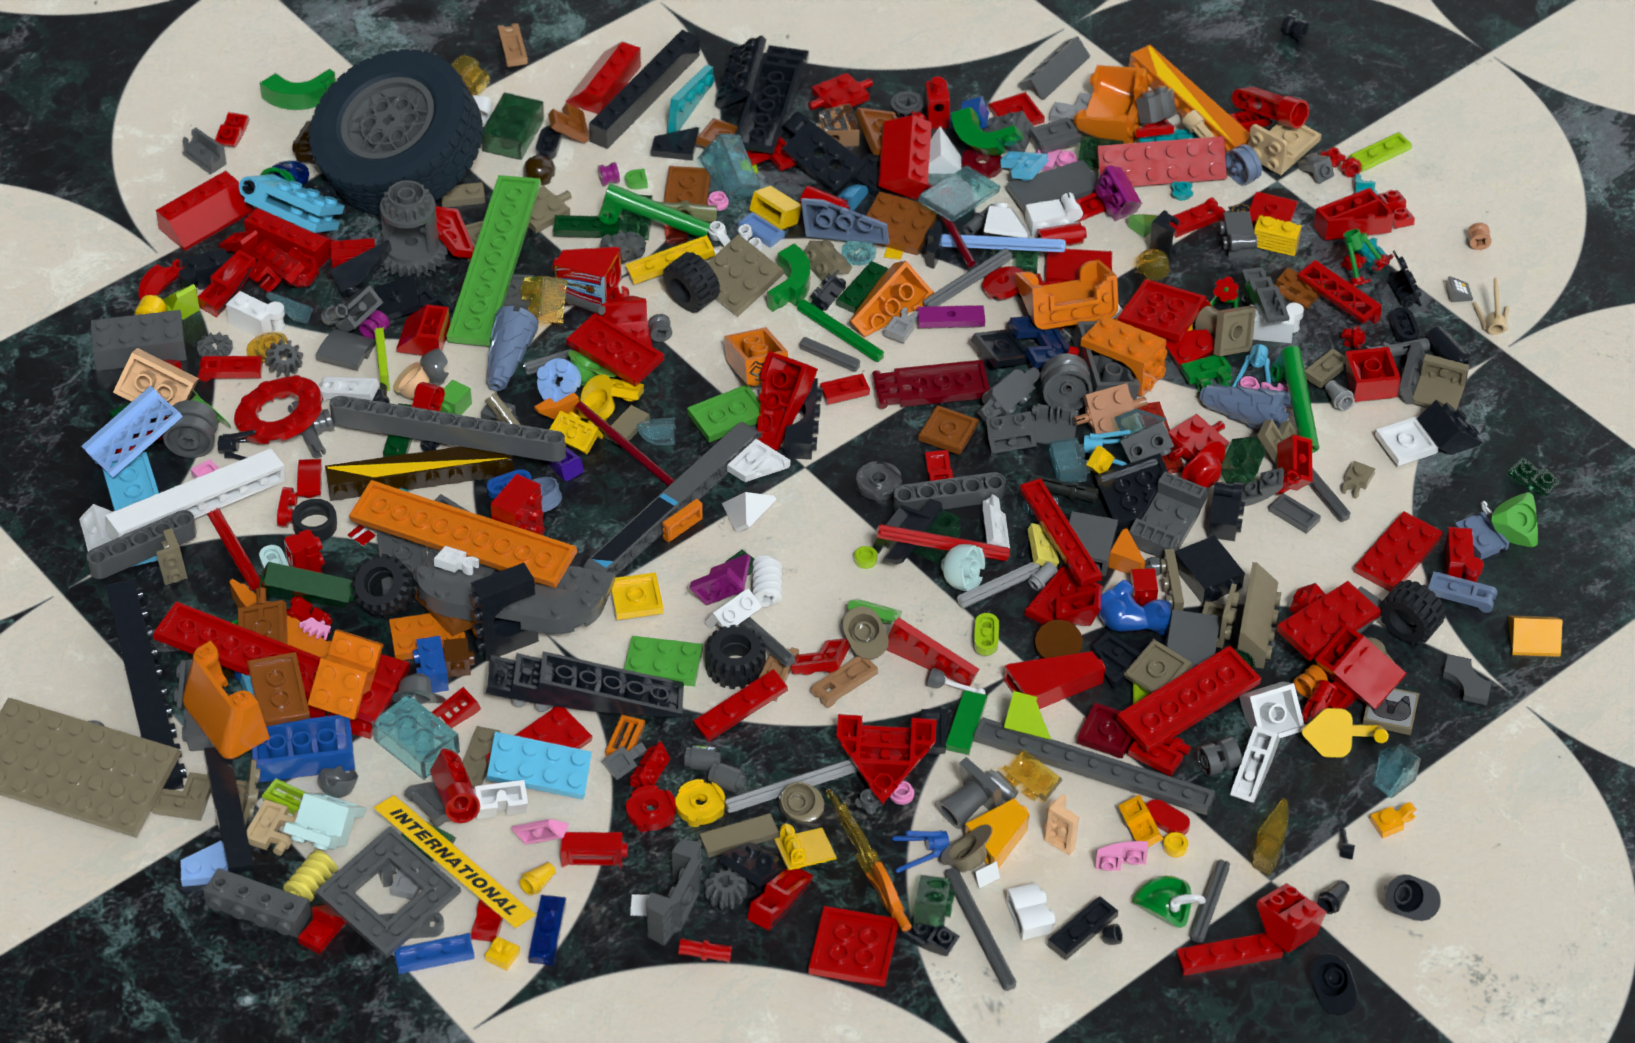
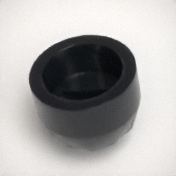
[1102,924,1123,945]

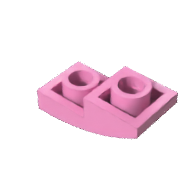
[1095,841,1148,871]

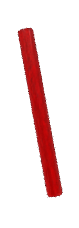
[207,508,260,591]
[876,524,1010,561]

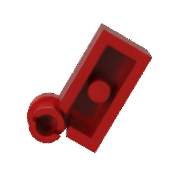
[1276,435,1313,495]
[1445,527,1484,583]

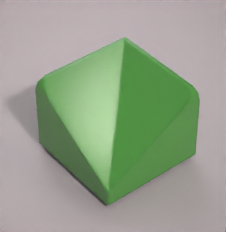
[1128,214,1158,237]

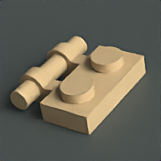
[247,800,298,855]

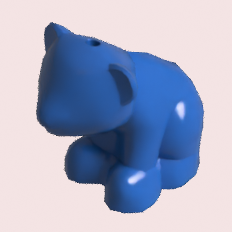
[1097,580,1172,637]

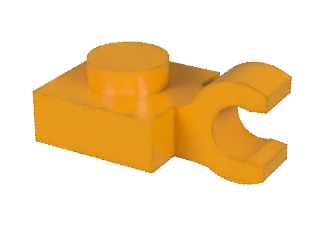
[1370,802,1417,839]

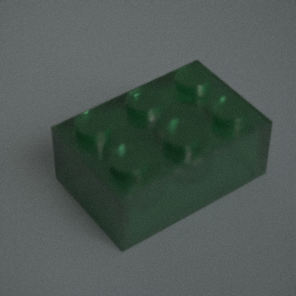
[481,92,544,161]

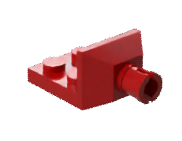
[602,286,652,346]

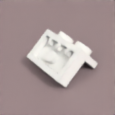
[705,588,762,629]

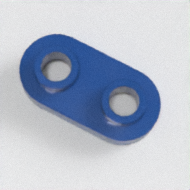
[487,469,532,499]

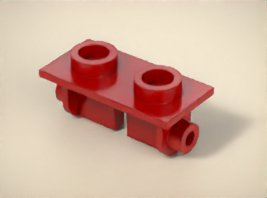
[287,596,332,634]
[630,741,670,788]

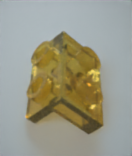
[1002,750,1062,803]

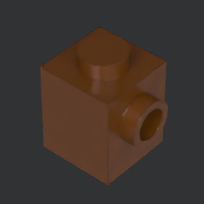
[444,638,475,677]

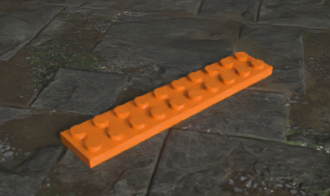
[349,480,577,588]

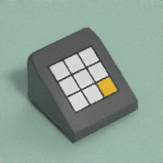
[1446,276,1473,302]

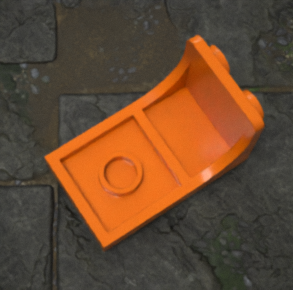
[1081,315,1167,397]

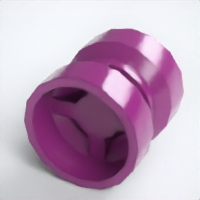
[359,310,390,340]

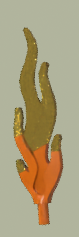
[826,789,911,931]

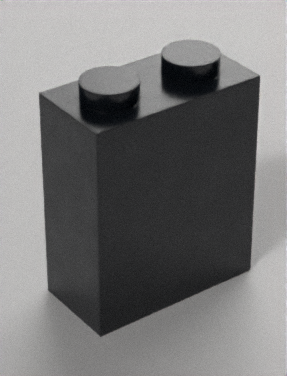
[1175,535,1245,605]

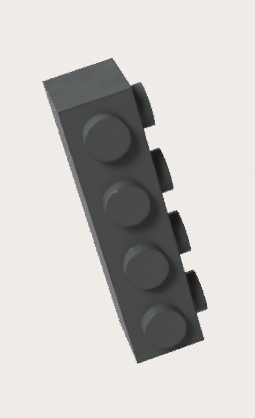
[203,868,311,937]

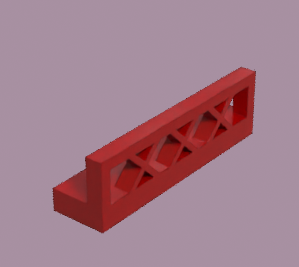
[1297,260,1382,324]

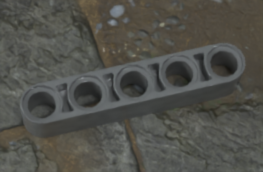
[893,472,1006,512]
[86,510,197,579]

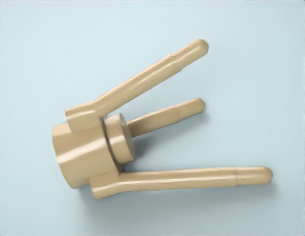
[1473,278,1509,335]

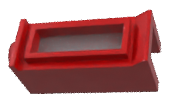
[561,832,628,868]

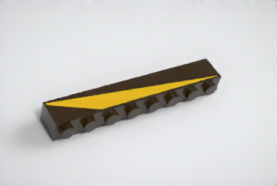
[325,446,513,501]

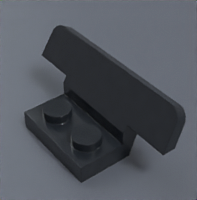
[872,498,943,564]

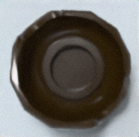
[523,155,556,186]

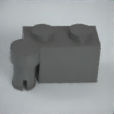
[1219,211,1257,258]
[321,285,383,332]

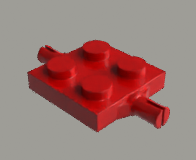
[808,73,873,111]
[1168,414,1230,461]

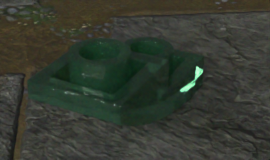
[1507,457,1561,496]

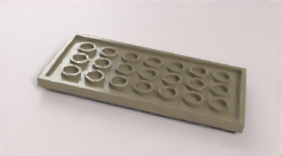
[0,697,181,838]

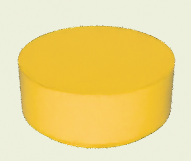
[1163,832,1189,858]

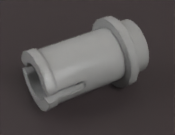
[1028,561,1058,591]

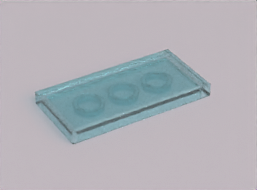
[918,166,1001,222]

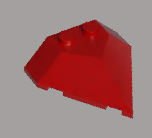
[837,714,936,805]

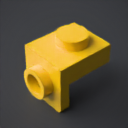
[1085,445,1115,474]

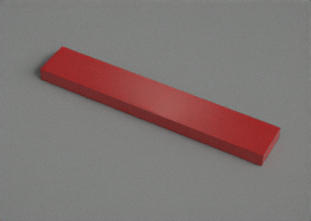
[1019,478,1102,587]

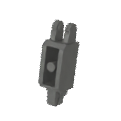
[977,367,1040,422]

